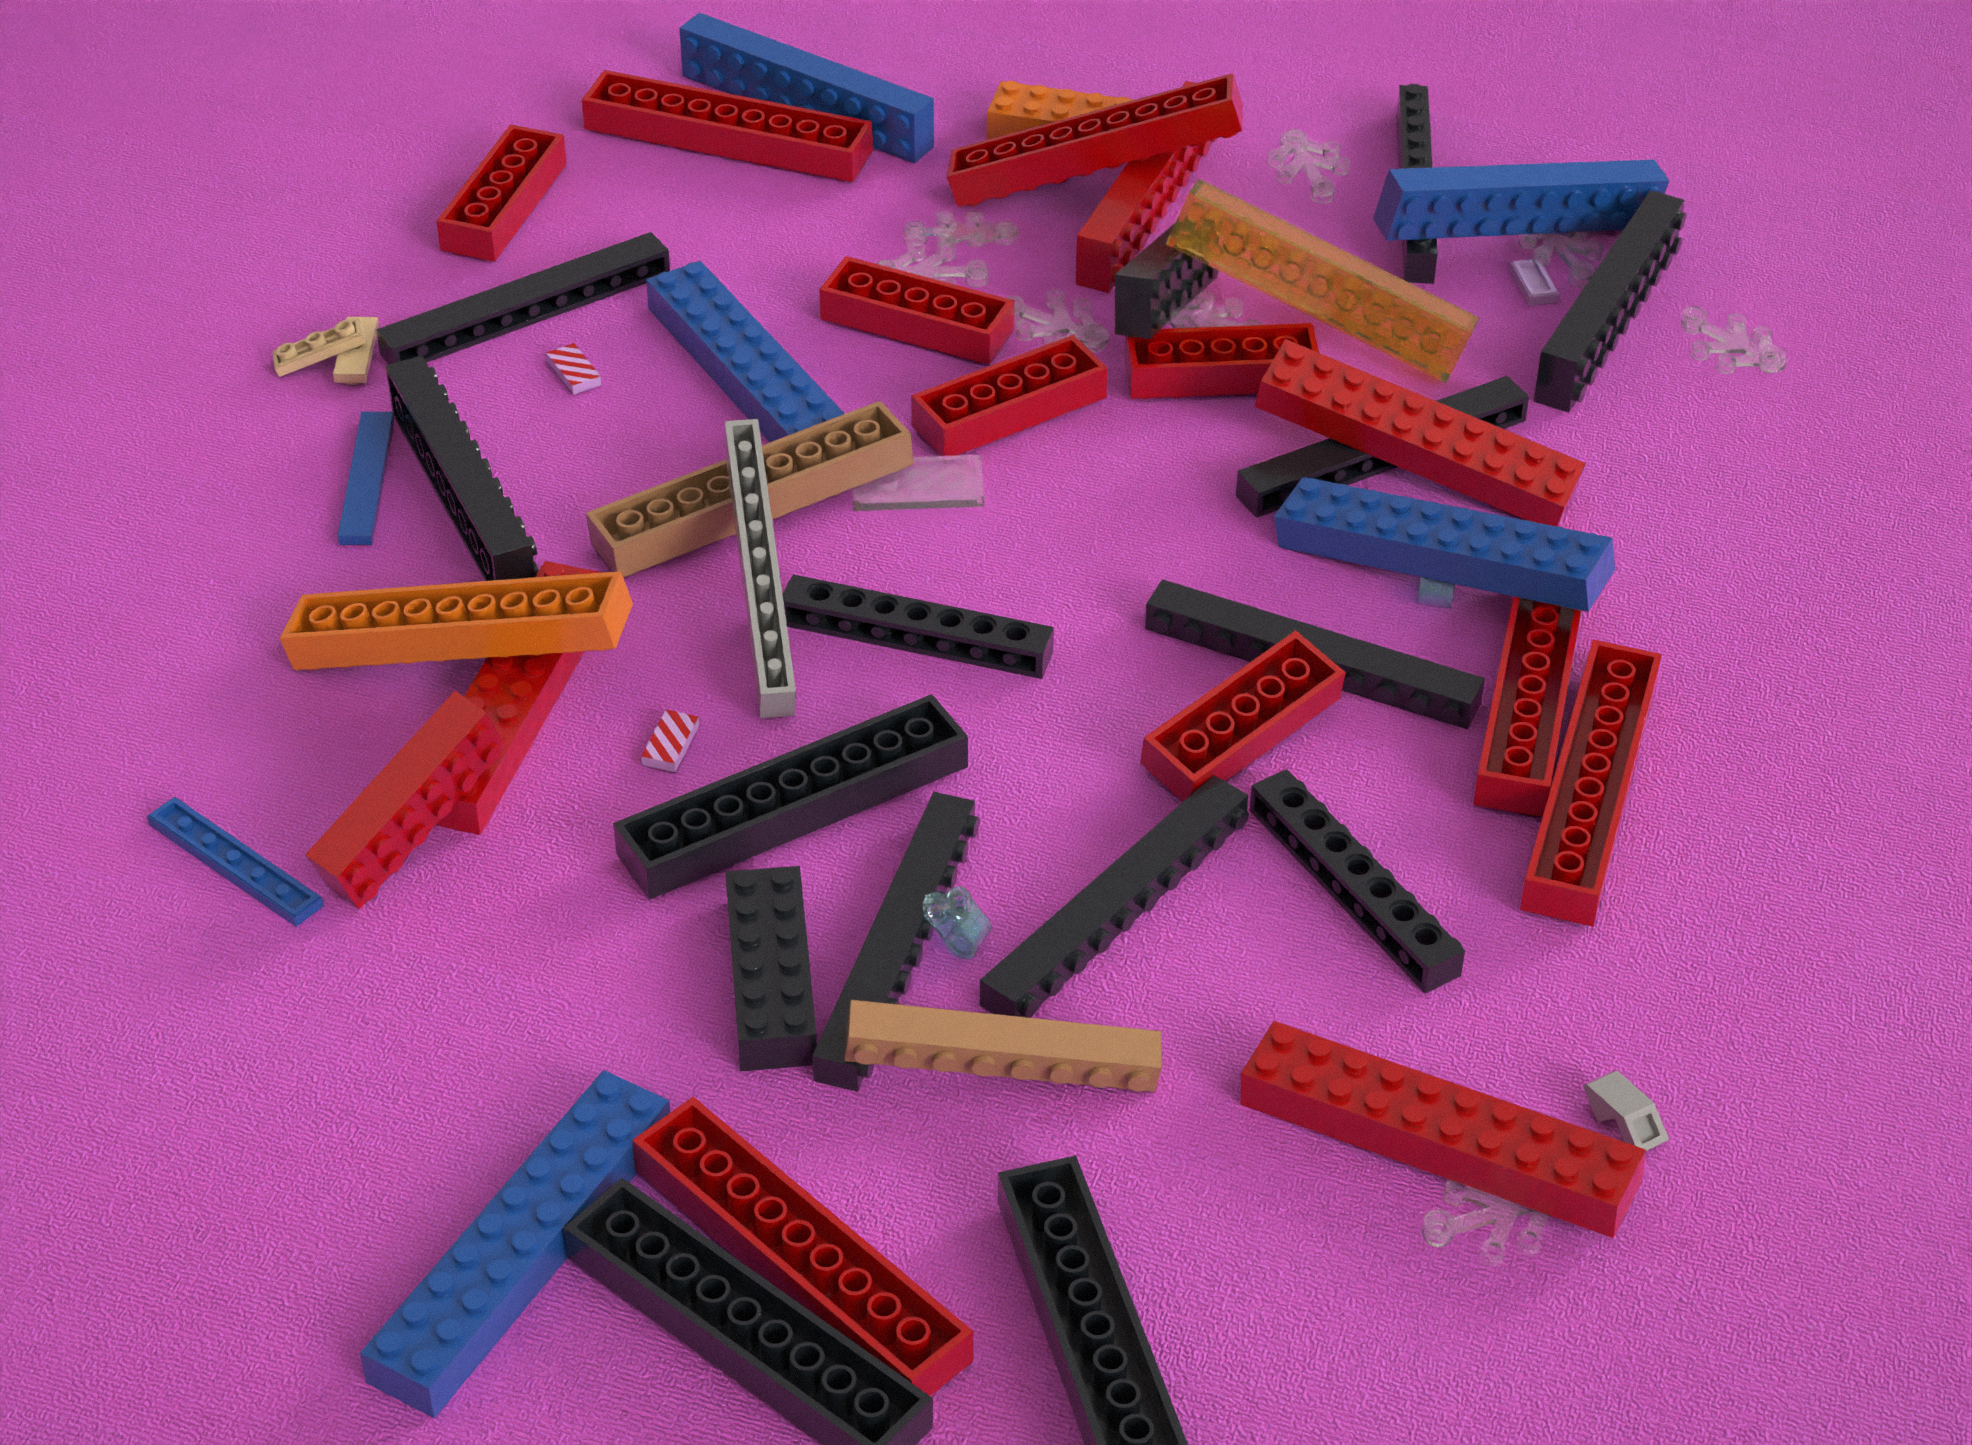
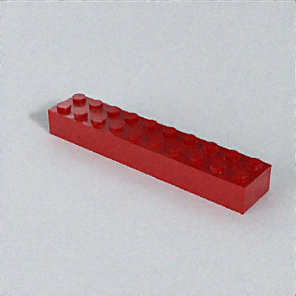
[581,70,873,182]
[947,73,1243,207]
[1076,81,1218,293]
[1255,339,1586,527]
[436,561,603,835]
[1473,596,1581,817]
[1520,639,1662,927]
[1241,1021,1646,1238]
[632,1096,973,1396]

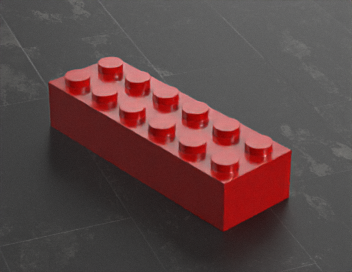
[436,124,567,262]
[819,256,1014,365]
[1125,323,1319,399]
[911,335,1108,460]
[1140,630,1346,801]
[305,691,506,909]

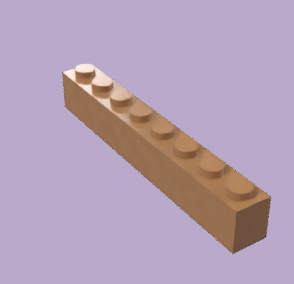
[845,1000,1162,1092]

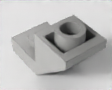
[1583,1071,1669,1151]

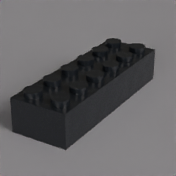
[1115,217,1220,339]
[725,866,817,1071]

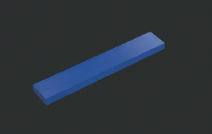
[338,411,394,545]
[147,797,324,927]

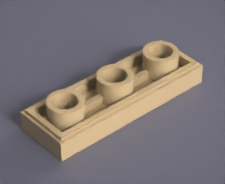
[333,317,379,385]
[272,318,367,377]

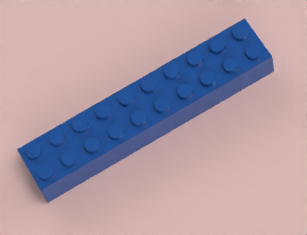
[679,12,934,163]
[1373,159,1670,241]
[646,260,845,442]
[1274,477,1615,612]
[360,1070,671,1419]

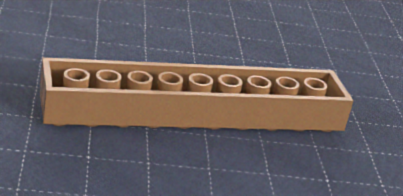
[586,401,914,577]

